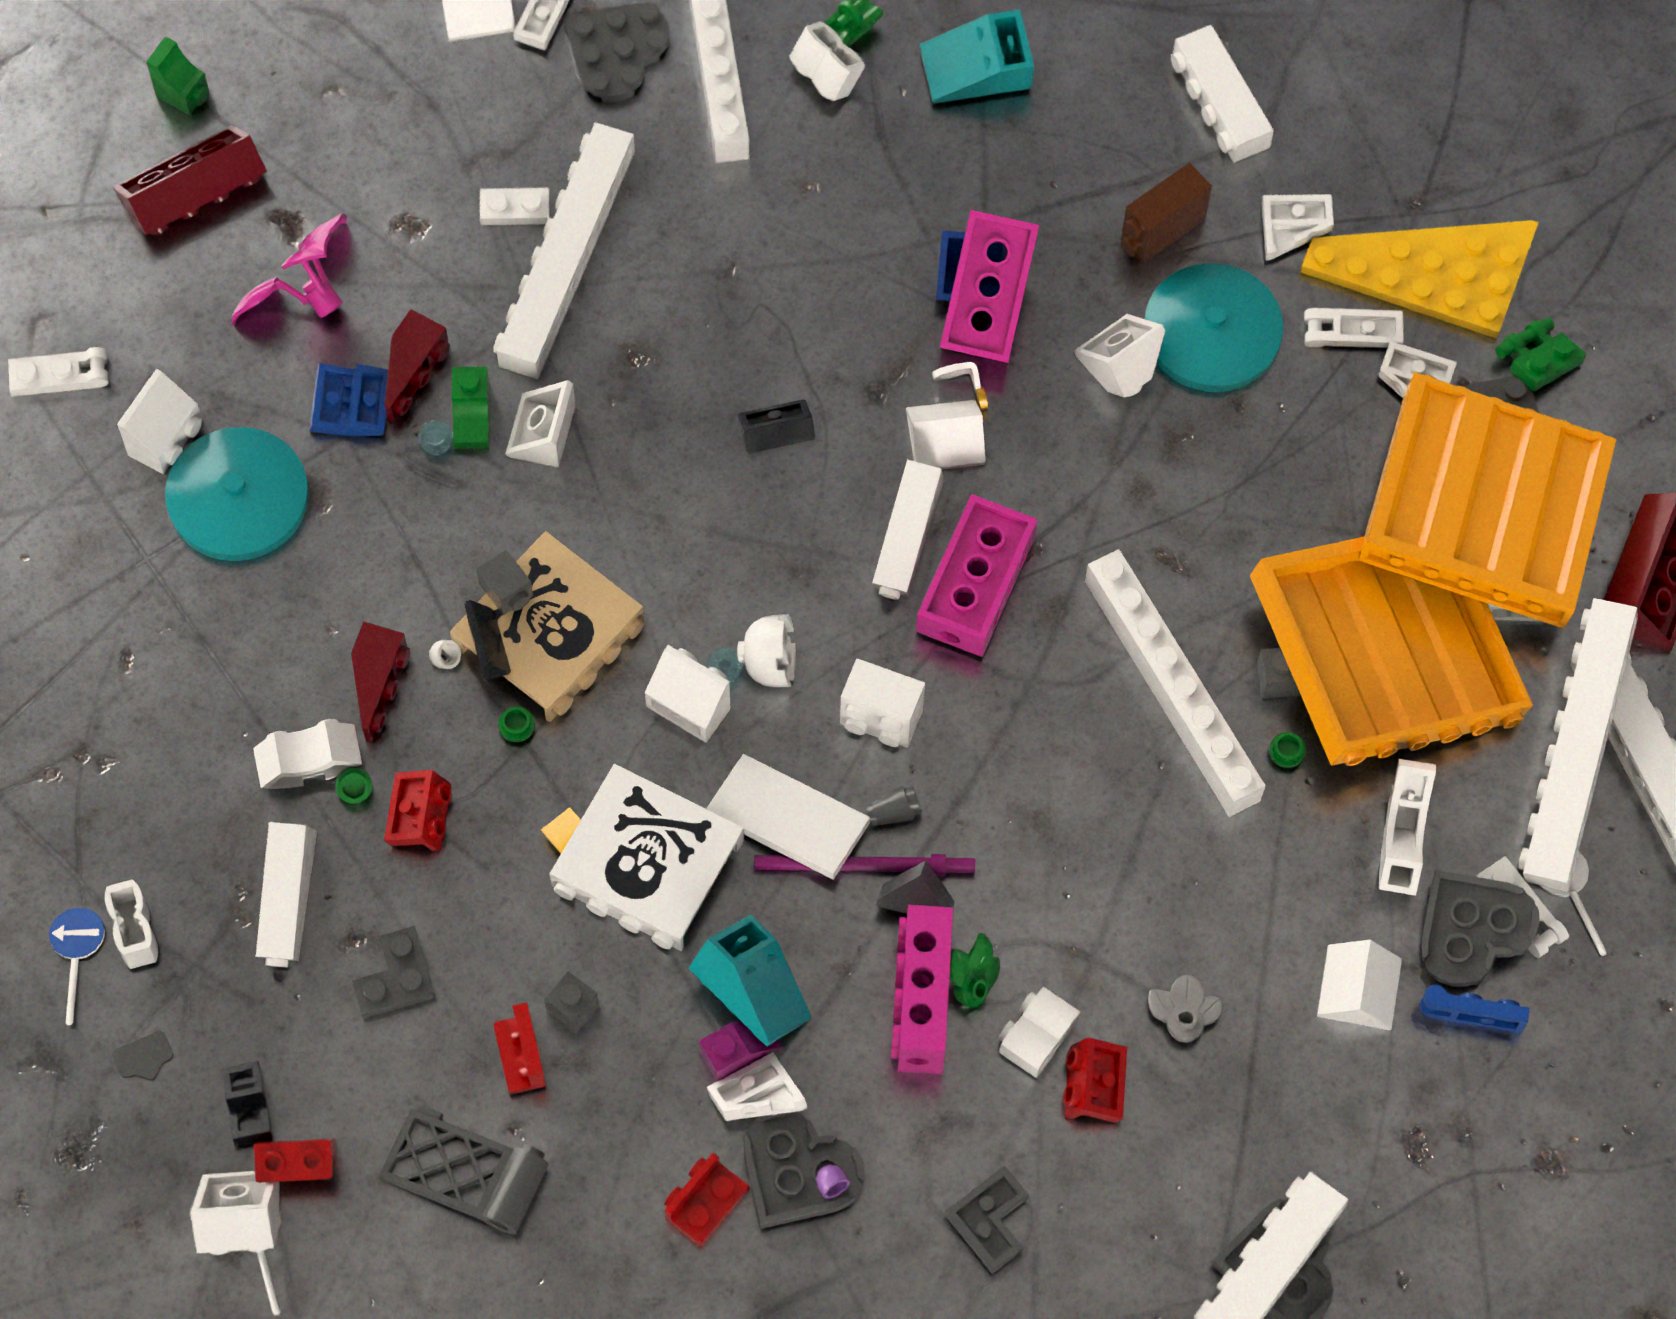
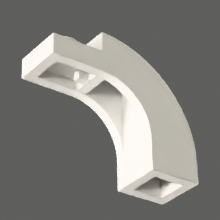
[1379,759,1436,896]

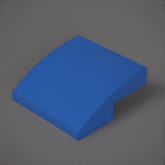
[309,363,388,436]

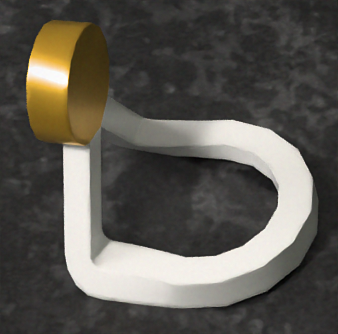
[932,362,988,411]

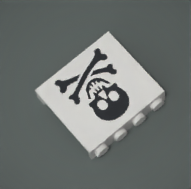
[550,764,744,951]

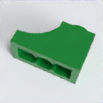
[146,36,209,115]
[451,366,490,449]

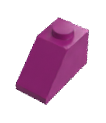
[698,1021,783,1082]

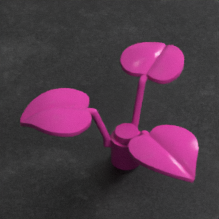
[231,213,347,326]

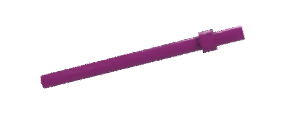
[754,854,975,876]

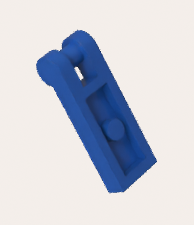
[1419,985,1530,1033]

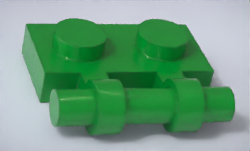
[1495,318,1586,392]

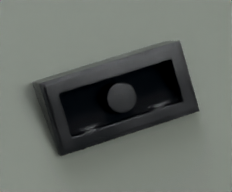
[737,399,815,453]
[464,600,511,680]

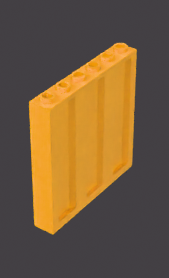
[1358,372,1617,629]
[1250,536,1533,766]

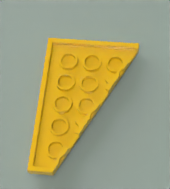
[1300,220,1539,339]

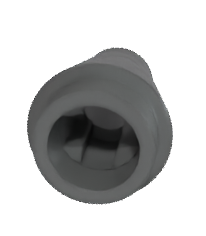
[865,785,922,827]

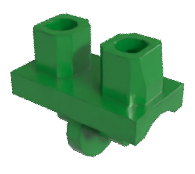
[824,0,883,48]

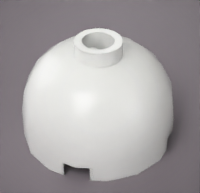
[737,614,796,687]

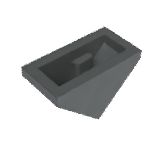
[876,860,955,913]

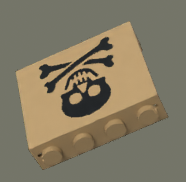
[450,531,645,722]

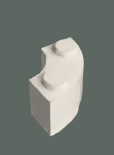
[253,719,362,789]

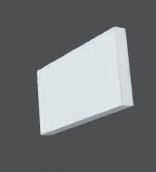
[706,754,870,880]

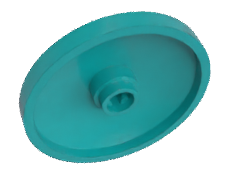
[1145,263,1284,392]
[165,427,309,561]

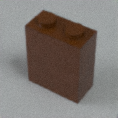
[1121,162,1212,265]

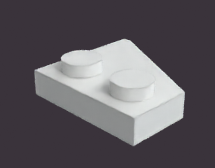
[1262,194,1334,260]

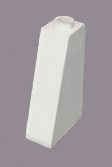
[872,460,945,600]
[256,822,317,967]

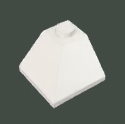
[1074,314,1165,398]

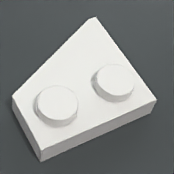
[1378,341,1457,398]
[707,1052,808,1121]

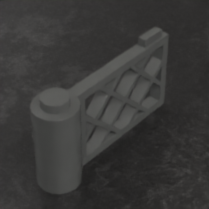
[379,1105,548,1234]

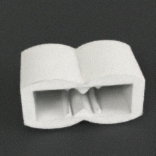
[789,22,865,101]
[105,879,158,969]
[998,987,1080,1078]

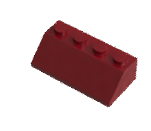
[113,125,267,235]
[1604,492,1676,651]

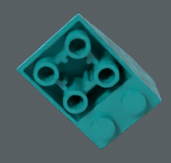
[920,9,1034,104]
[688,914,812,1046]

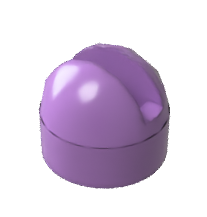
[816,1165,850,1199]

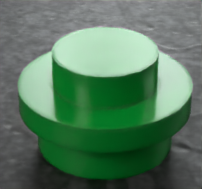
[498,706,535,742]
[1269,732,1306,768]
[335,767,372,804]

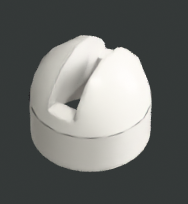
[429,640,461,669]

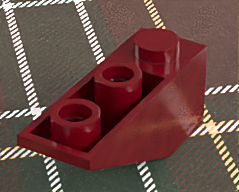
[385,309,450,424]
[351,621,410,743]

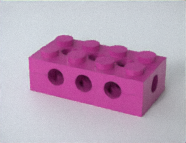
[940,210,1039,363]
[916,494,1038,657]
[891,905,953,1074]

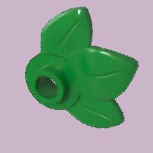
[950,933,1000,1008]

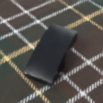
[221,1061,273,1147]

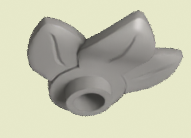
[1148,974,1223,1043]

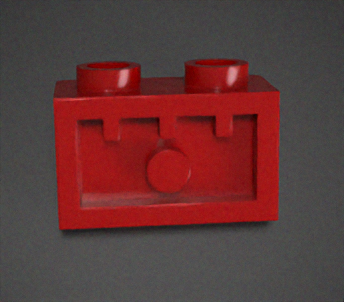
[384,770,451,851]
[493,1002,546,1094]
[1063,1037,1127,1122]
[254,1138,336,1183]
[664,1152,749,1247]

